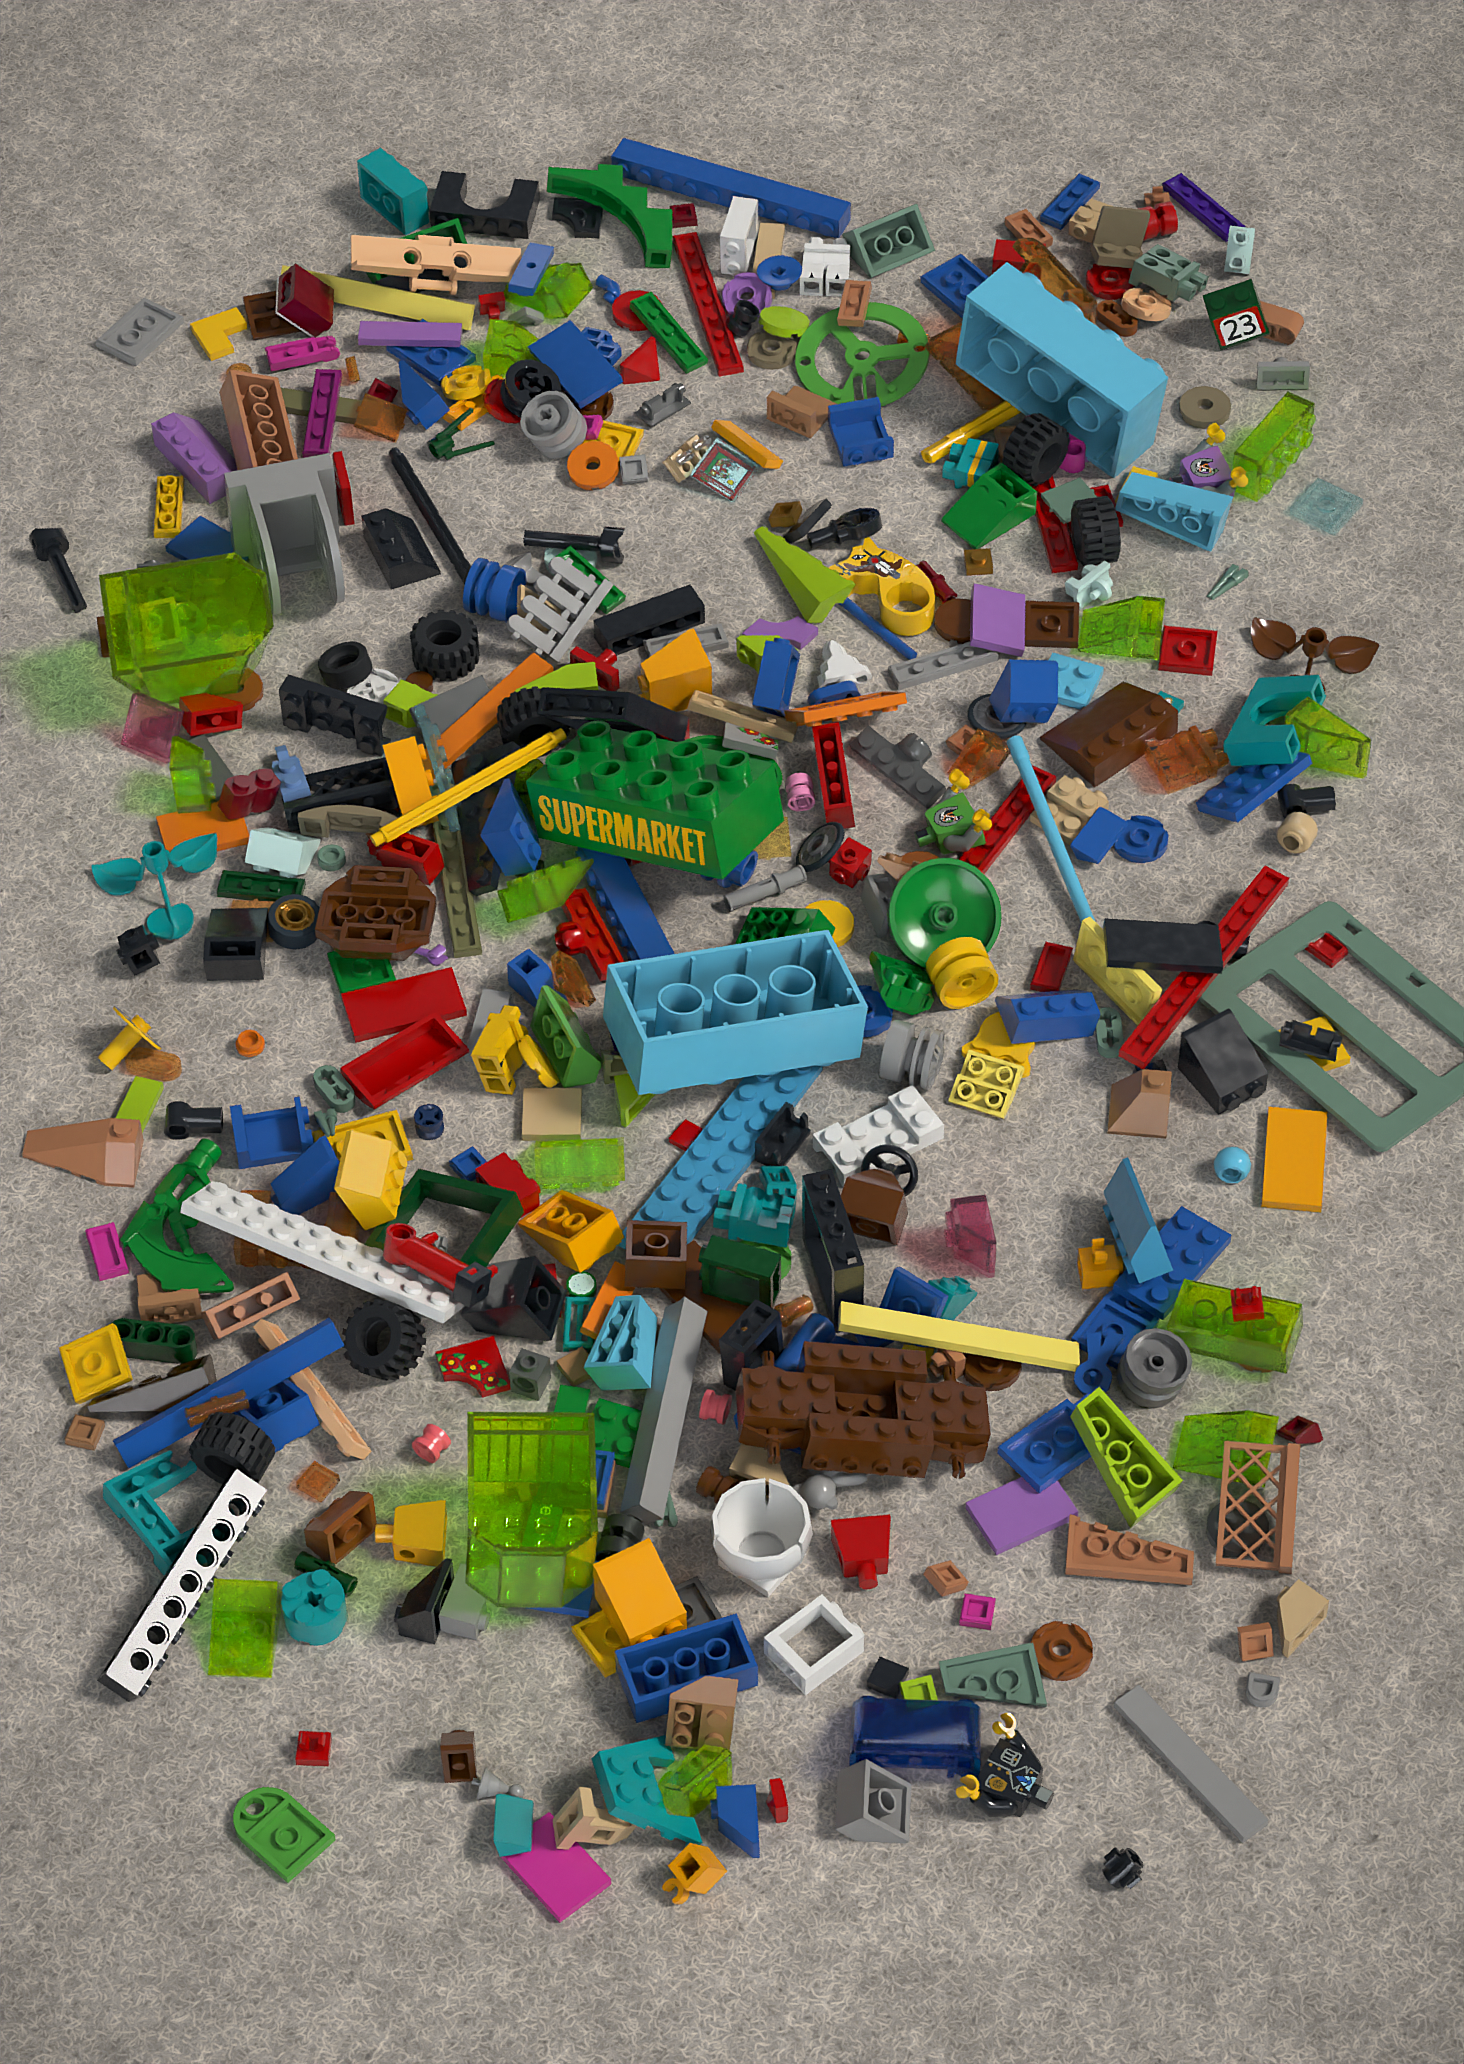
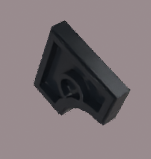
[552,197,603,239]

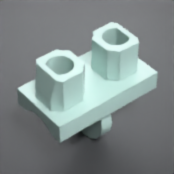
[1224,226,1255,274]
[1065,561,1113,610]

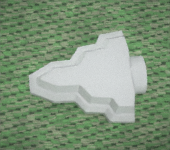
[817,640,872,689]

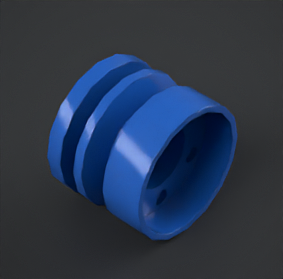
[463,558,527,623]

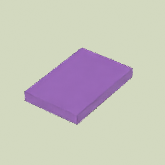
[970,583,1025,657]
[966,1477,1079,1555]

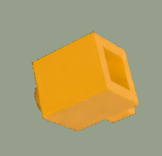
[1077,1238,1123,1290]
[662,1843,727,1905]

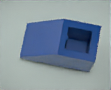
[507,948,568,1008]

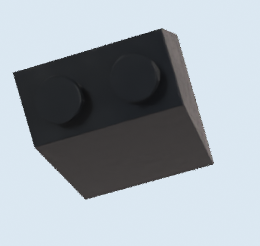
[1178,1008,1268,1115]
[461,1256,567,1341]

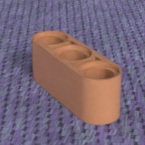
[1260,301,1304,345]

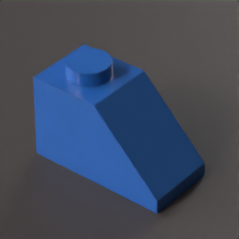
[710,1784,760,1858]

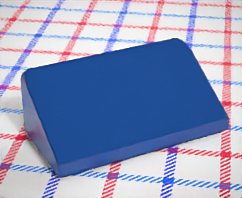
[1070,807,1129,864]

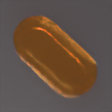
[125,1047,182,1082]

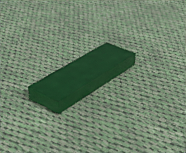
[217,870,306,903]

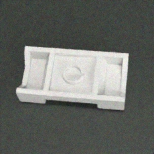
[813,1085,944,1187]

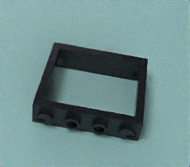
[537,687,689,742]
[802,1169,864,1333]

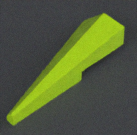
[754,526,856,623]

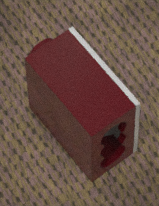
[276,263,334,338]

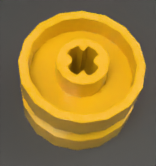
[926,937,999,1009]

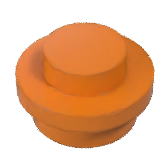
[236,1030,265,1057]

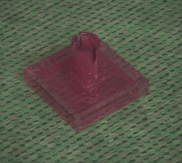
[121,692,184,764]

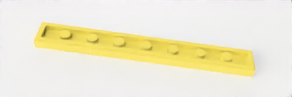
[281,265,475,330]
[838,1301,1080,1372]

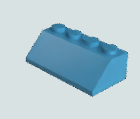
[1102,1157,1173,1283]

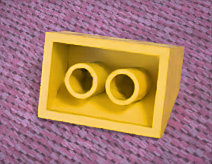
[334,1130,408,1230]

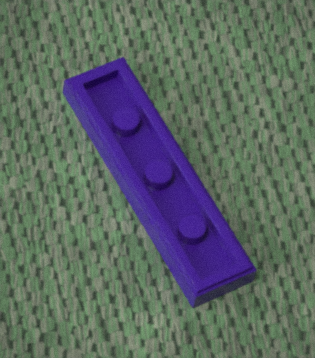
[1162,173,1246,242]

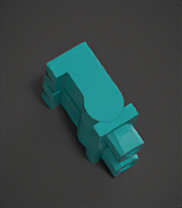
[713,1183,798,1247]

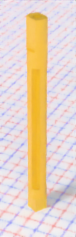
[921,401,1021,463]

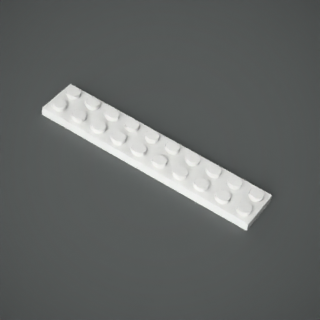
[180,1181,465,1323]

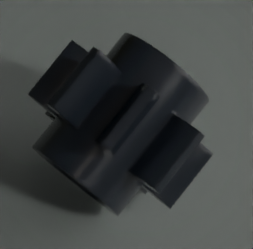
[1102,1847,1144,1889]

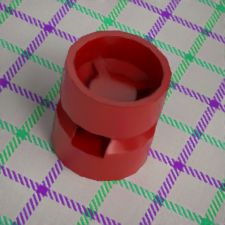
[1138,201,1178,240]

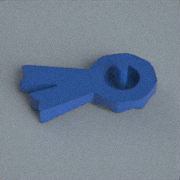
[1074,1329,1123,1395]

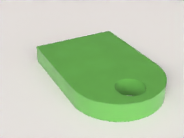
[233,1787,336,1883]

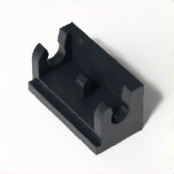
[755,1102,811,1166]

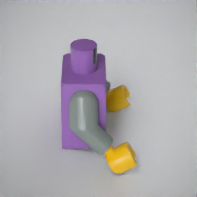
[1169,423,1248,497]

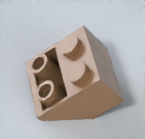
[665,1676,738,1754]

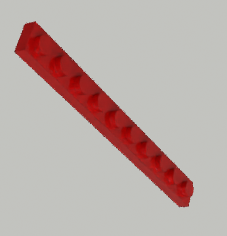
[1118,865,1289,1070]

